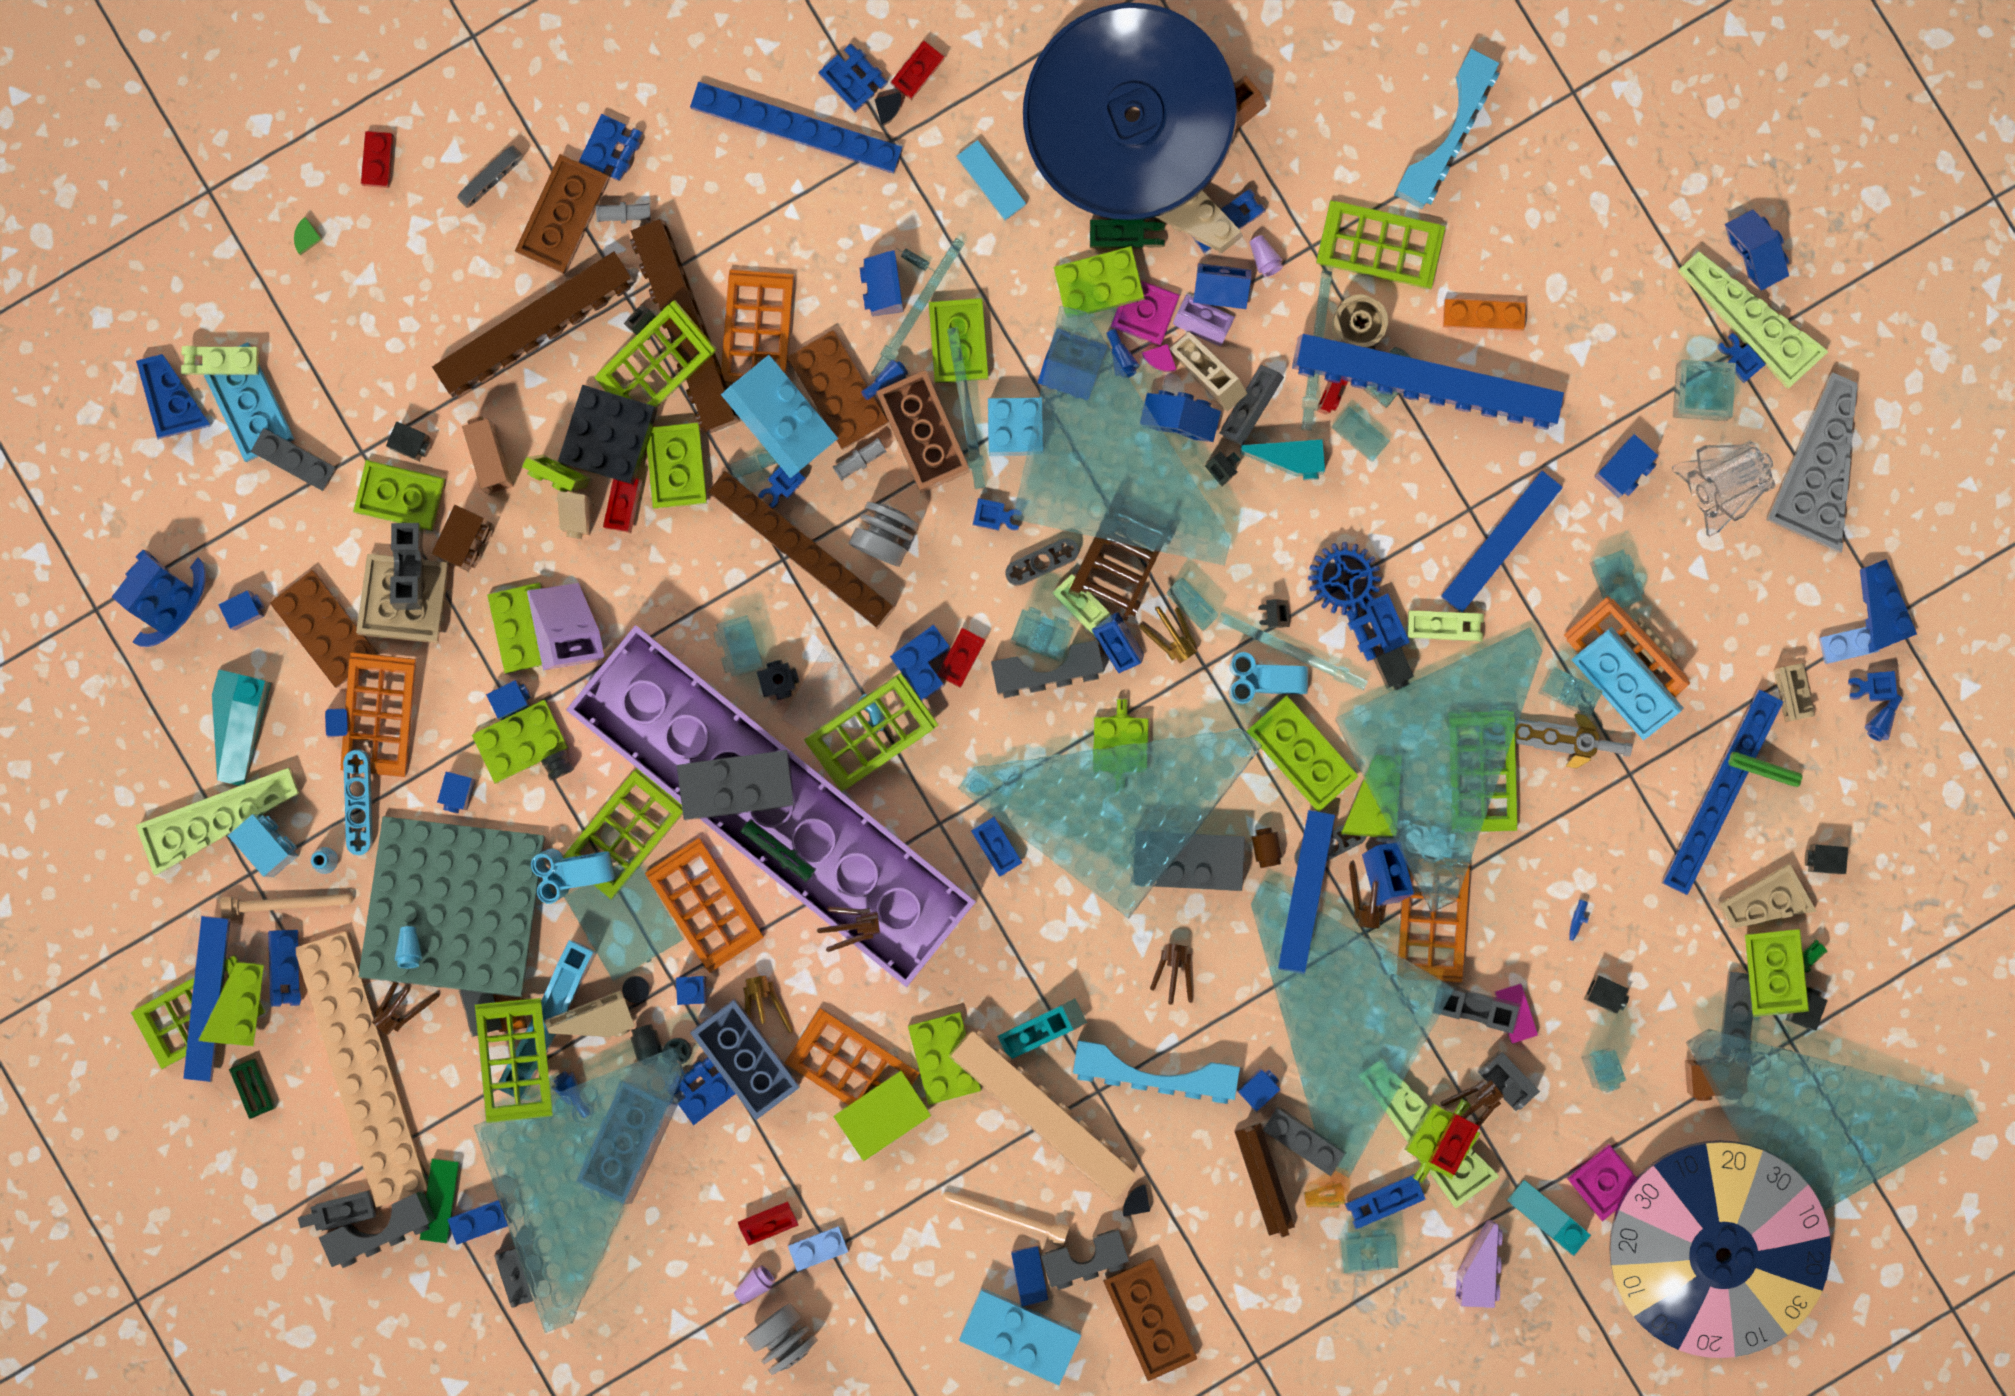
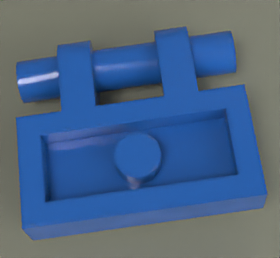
[818,43,888,113]
[579,114,643,181]
[1346,593,1410,662]
[666,1057,735,1126]

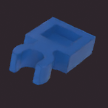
[1717,333,1766,383]
[758,467,806,509]
[973,498,1022,531]
[1848,671,1897,702]

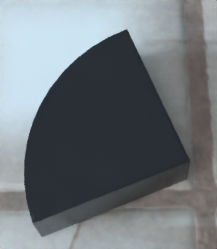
[874,92,901,126]
[1123,1184,1150,1216]

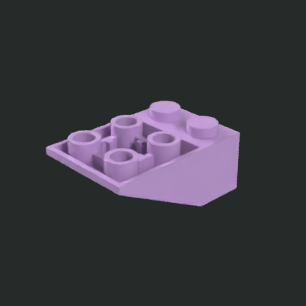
[527,583,604,671]
[1455,1220,1502,1308]

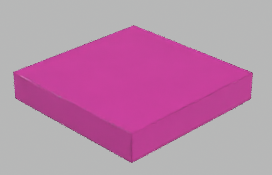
[1110,280,1180,346]
[1567,1144,1637,1222]

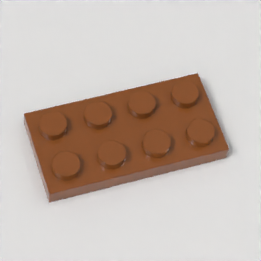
[515,154,609,275]
[787,330,888,450]
[270,570,379,688]
[1103,1258,1197,1381]

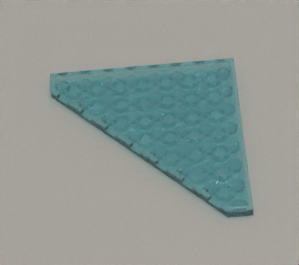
[1013,306,1231,566]
[1335,627,1543,913]
[958,728,1262,919]
[1251,880,1455,1178]
[1686,1029,1979,1211]
[473,1048,684,1333]

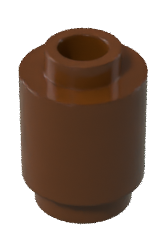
[1251,827,1283,868]

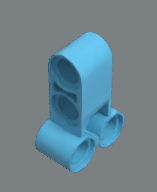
[1228,652,1308,705]
[531,848,615,904]

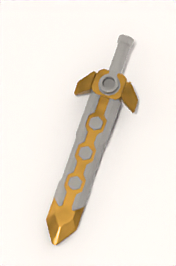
[1443,708,1632,768]

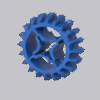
[1308,542,1381,615]

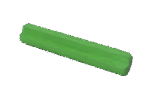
[1728,752,1803,787]

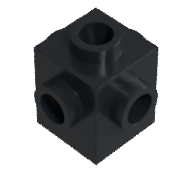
[756,660,800,700]

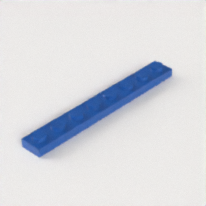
[690,82,902,174]
[1662,689,1784,895]

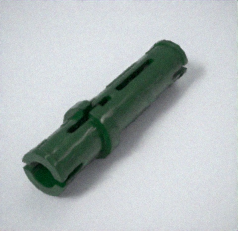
[741,819,817,882]

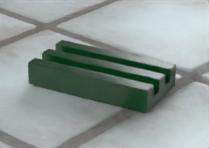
[229,1058,276,1119]

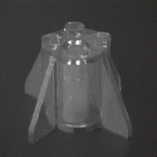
[1672,440,1775,537]

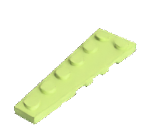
[1678,251,1828,389]
[136,768,300,875]
[1359,1059,1499,1208]

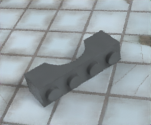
[991,640,1104,699]
[319,1190,436,1269]

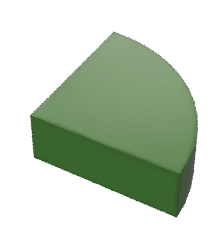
[294,217,322,256]

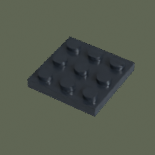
[558,385,658,485]

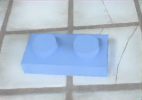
[1819,627,1880,664]
[788,1226,849,1272]

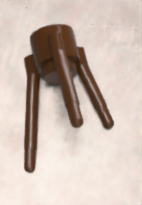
[1349,863,1387,928]
[817,906,880,952]
[1150,944,1193,1005]
[372,982,439,1035]
[1441,1080,1504,1126]

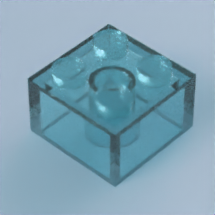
[1673,360,1736,421]
[1011,607,1073,662]

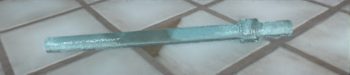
[871,238,965,378]
[1301,270,1332,431]
[947,327,985,489]
[1217,612,1368,691]

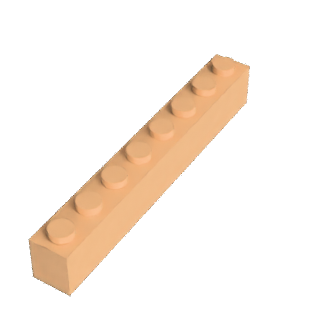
[949,1031,1136,1200]

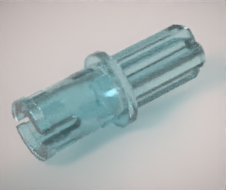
[730,450,777,478]

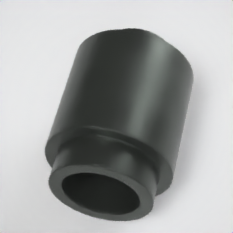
[630,1024,663,1066]

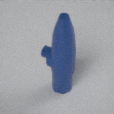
[1569,900,1589,941]

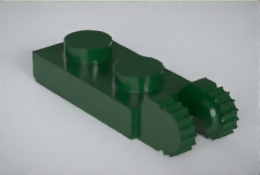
[1090,219,1165,249]

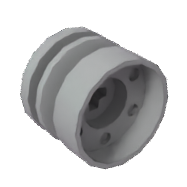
[848,502,918,567]
[744,1303,818,1375]

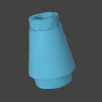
[311,847,338,874]
[395,926,422,969]

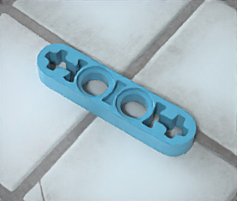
[343,749,373,856]

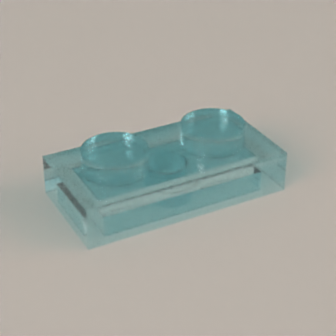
[1331,406,1390,462]

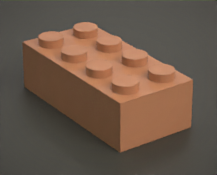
[876,370,970,494]

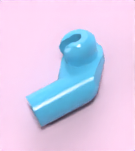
[857,694,885,734]

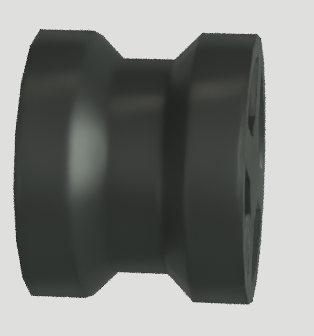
[541,750,574,781]
[663,1038,691,1066]

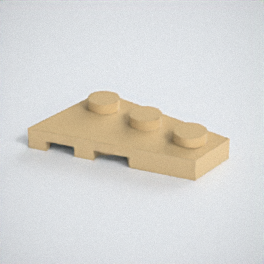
[1152,191,1243,253]
[1718,864,1816,928]

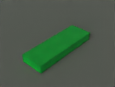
[420,1158,460,1244]

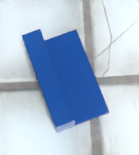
[1193,263,1251,309]

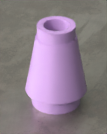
[1249,235,1283,277]
[734,1265,775,1304]

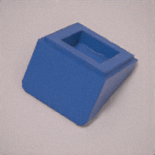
[325,709,347,738]

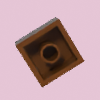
[431,504,492,572]

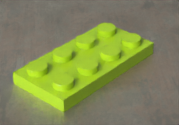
[1246,695,1359,812]

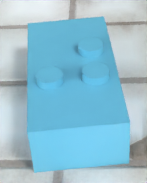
[721,355,838,478]
[959,1287,1081,1386]

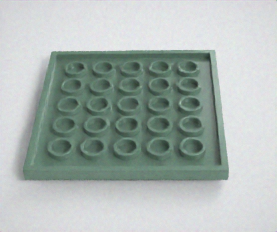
[358,816,545,997]

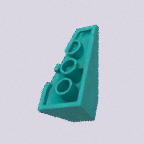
[212,669,272,786]

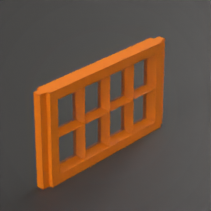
[721,270,794,388]
[1564,596,1690,697]
[340,652,416,777]
[645,838,764,973]
[1396,858,1470,982]
[784,1008,920,1105]

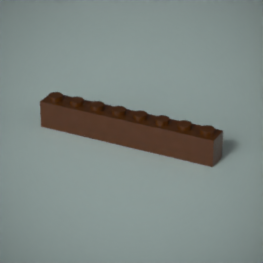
[630,219,741,433]
[432,251,634,397]
[708,471,895,630]

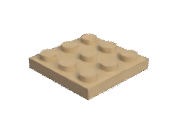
[356,554,449,643]

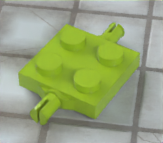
[1093,699,1149,791]
[1404,1099,1481,1184]

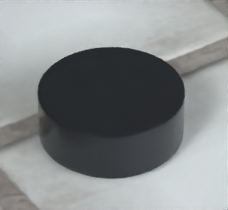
[622,976,650,1003]

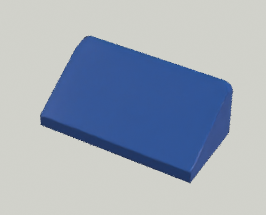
[1092,612,1144,674]
[1011,1246,1048,1306]

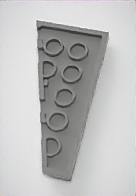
[1766,372,1857,553]

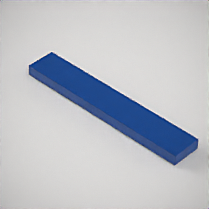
[1440,471,1563,613]
[1278,810,1335,974]
[183,916,230,1082]

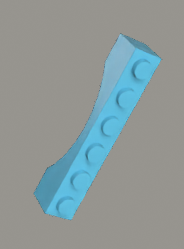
[1394,49,1500,209]
[498,940,597,1100]
[1073,1040,1240,1104]

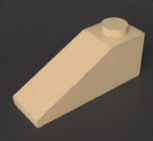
[1169,332,1247,412]
[557,491,594,539]
[544,990,635,1037]

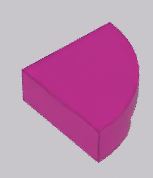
[1142,344,1176,372]

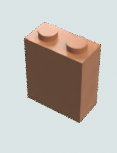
[462,416,514,494]

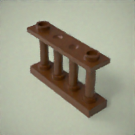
[1068,493,1176,621]

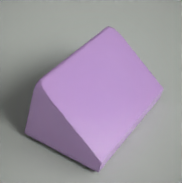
[1173,294,1235,346]

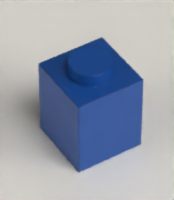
[218,590,265,631]
[486,680,531,720]
[437,771,476,814]
[676,976,707,1005]
[1237,1069,1281,1112]

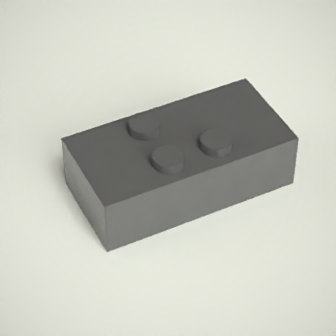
[677,750,796,821]
[1132,831,1245,891]

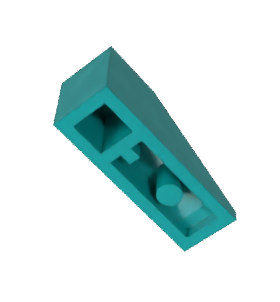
[1240,439,1325,481]
[997,998,1087,1059]
[1507,1180,1591,1256]

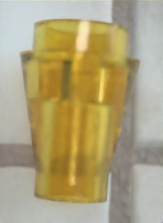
[1304,1181,1346,1208]

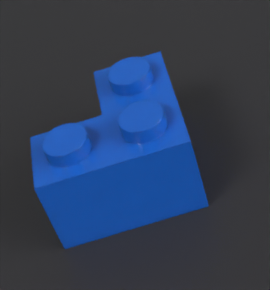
[1725,209,1789,291]
[1139,390,1221,442]
[890,625,950,702]

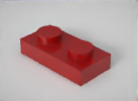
[890,41,945,101]
[361,131,394,188]
[1316,380,1349,415]
[603,479,642,533]
[937,628,986,688]
[1428,1113,1480,1175]
[738,1201,799,1246]

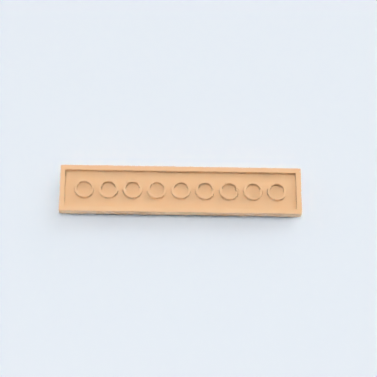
[296,931,428,1207]

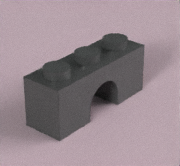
[390,523,423,610]
[1433,983,1522,1034]
[1041,1228,1129,1290]

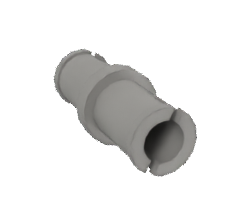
[596,202,651,224]
[832,438,887,481]

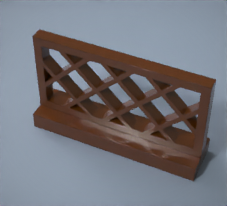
[1234,1123,1295,1237]

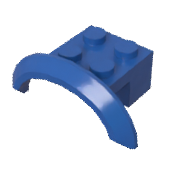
[112,554,206,647]

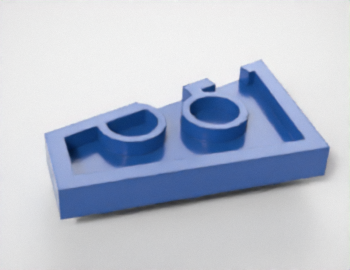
[136,354,211,440]
[1860,559,1917,653]

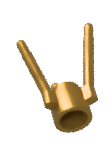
[1139,606,1197,664]
[743,975,793,1033]

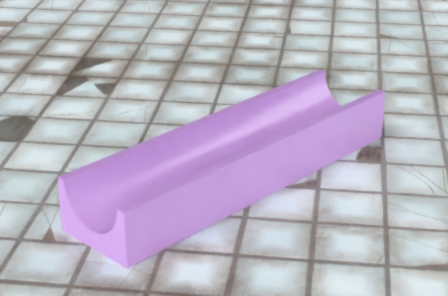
[566,625,976,987]

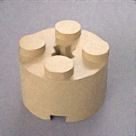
[1332,294,1388,349]

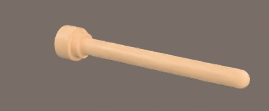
[220,894,353,919]
[942,1192,1070,1247]

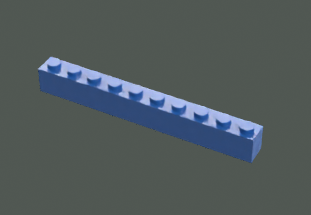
[1292,334,1564,430]

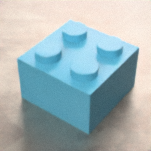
[988,398,1043,456]
[228,814,298,877]

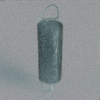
[896,248,934,271]

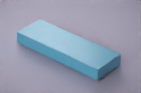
[956,140,1026,221]

